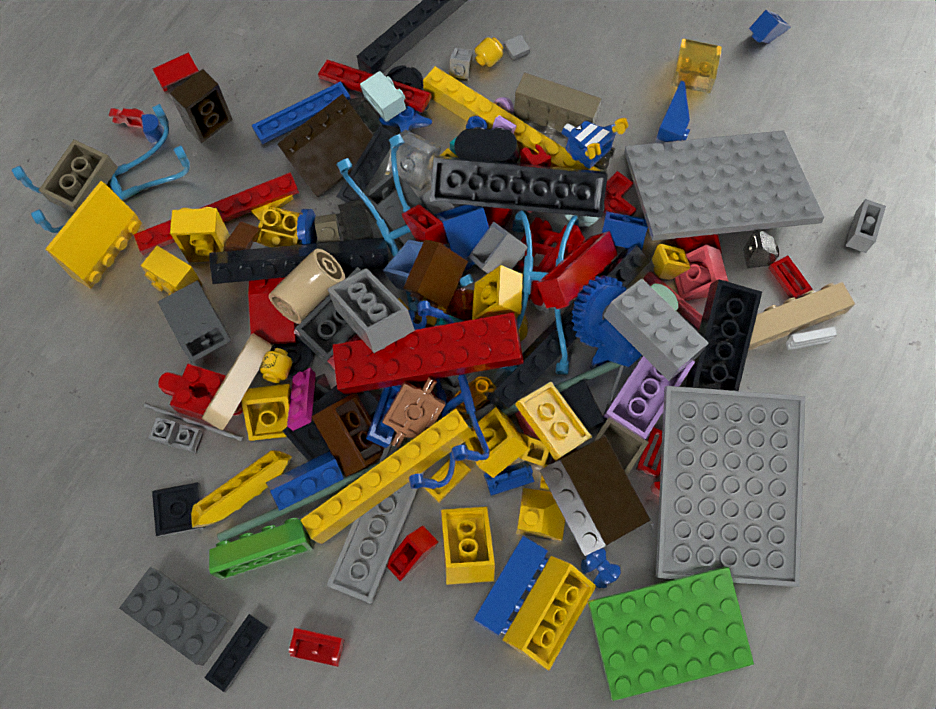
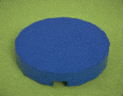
[297,209,317,245]

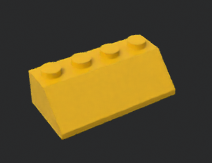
[502,556,596,671]

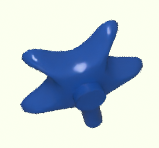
[379,105,432,137]

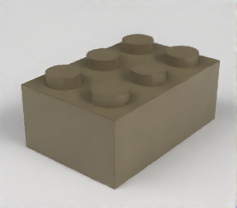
[39,139,118,213]

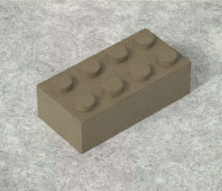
[514,72,602,133]

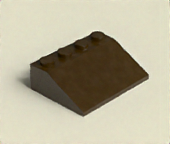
[277,94,373,198]
[539,435,651,556]

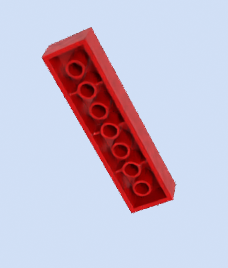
[332,312,524,394]

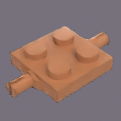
[382,377,445,448]

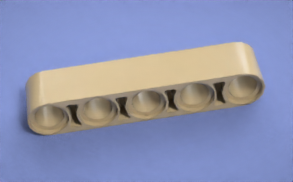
[201,333,272,430]

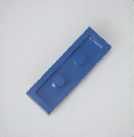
[366,385,401,448]

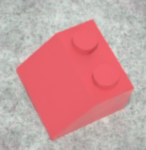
[675,244,729,301]

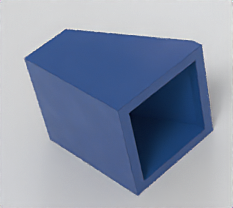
[434,205,489,271]

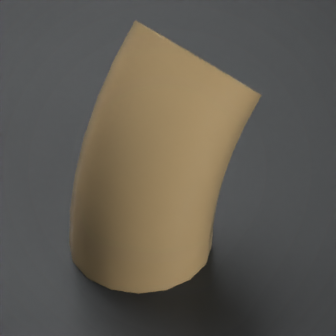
[269,249,345,324]

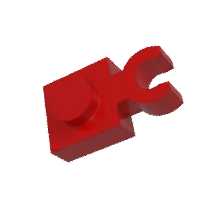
[109,108,145,128]

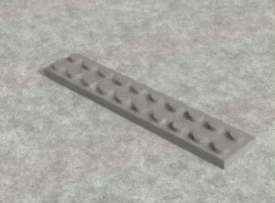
[326,381,458,604]

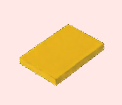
[515,382,592,461]

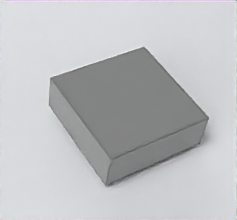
[504,35,530,60]

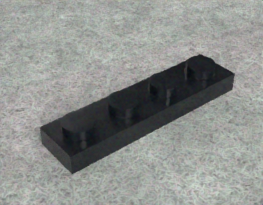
[336,125,395,208]

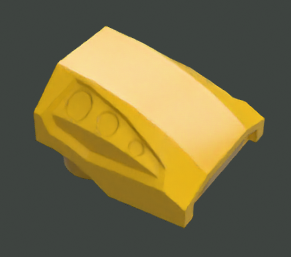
[257,205,302,247]

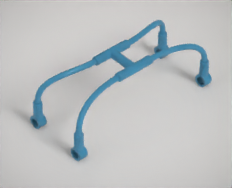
[12,104,190,233]
[337,134,474,312]
[500,210,579,375]

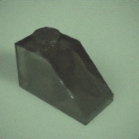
[743,230,779,268]

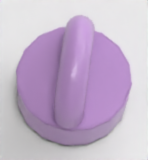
[494,97,514,114]

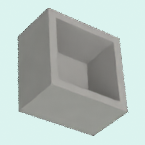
[468,222,528,273]

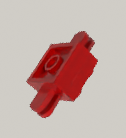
[158,364,243,421]

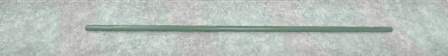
[217,355,643,542]

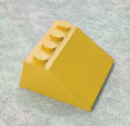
[45,181,142,289]

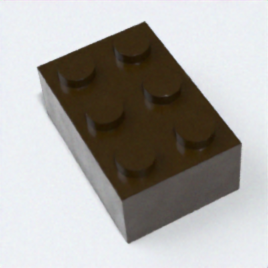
[170,69,233,144]

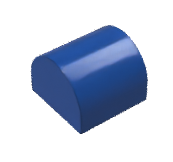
[142,114,164,143]

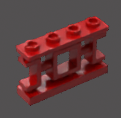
[512,217,585,306]

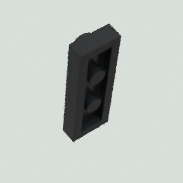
[204,614,270,692]

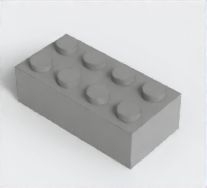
[327,268,415,353]
[603,279,709,381]

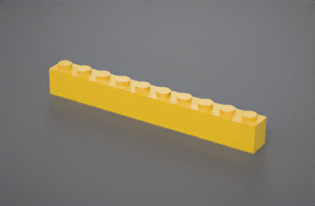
[423,66,600,171]

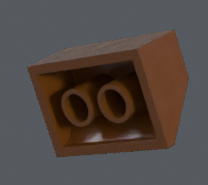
[312,393,385,477]

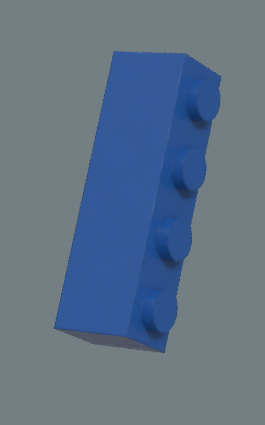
[473,536,549,637]

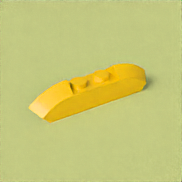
[191,450,292,528]

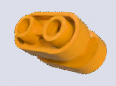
[453,376,492,420]

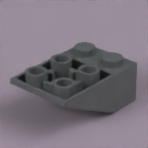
[363,172,433,245]
[158,280,231,363]

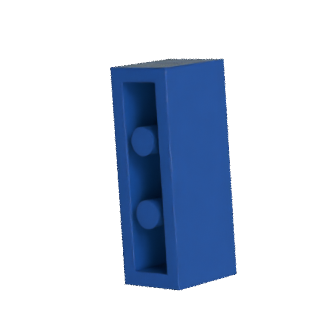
[266,452,344,511]

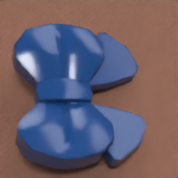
[581,548,621,588]

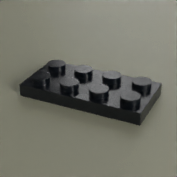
[282,385,378,461]

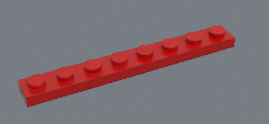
[134,172,299,255]

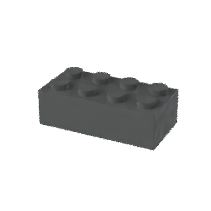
[294,267,361,363]
[119,567,233,666]

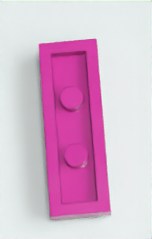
[287,368,316,431]

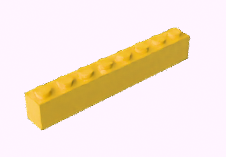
[301,409,474,544]

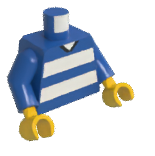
[561,118,628,169]

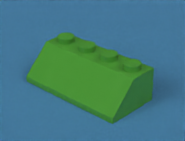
[209,517,313,580]

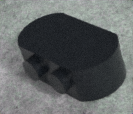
[454,127,520,163]

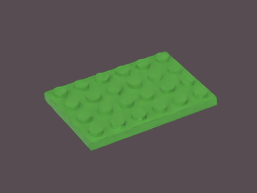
[588,567,754,701]

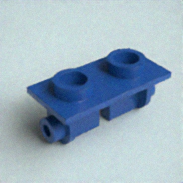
[484,461,535,496]

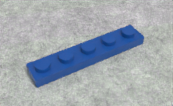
[252,81,351,144]

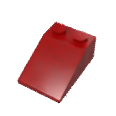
[248,278,296,344]

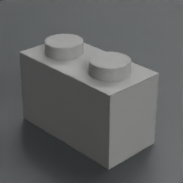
[845,199,886,253]

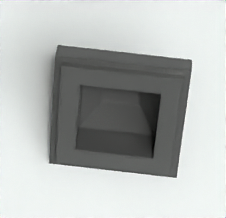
[313,374,331,402]

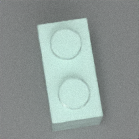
[360,71,406,122]

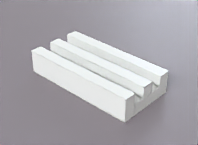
[785,327,837,350]

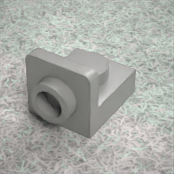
[449,48,474,79]

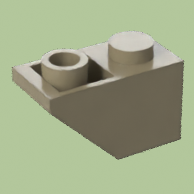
[315,214,341,243]

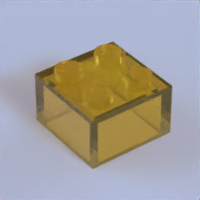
[671,39,722,94]

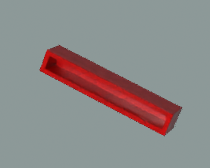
[537,231,618,309]

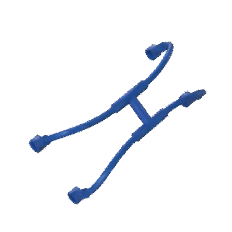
[409,301,490,489]

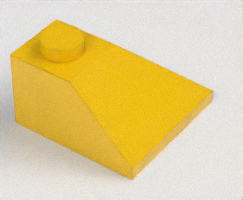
[516,488,565,541]

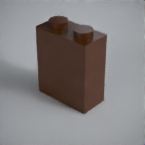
[403,240,468,310]

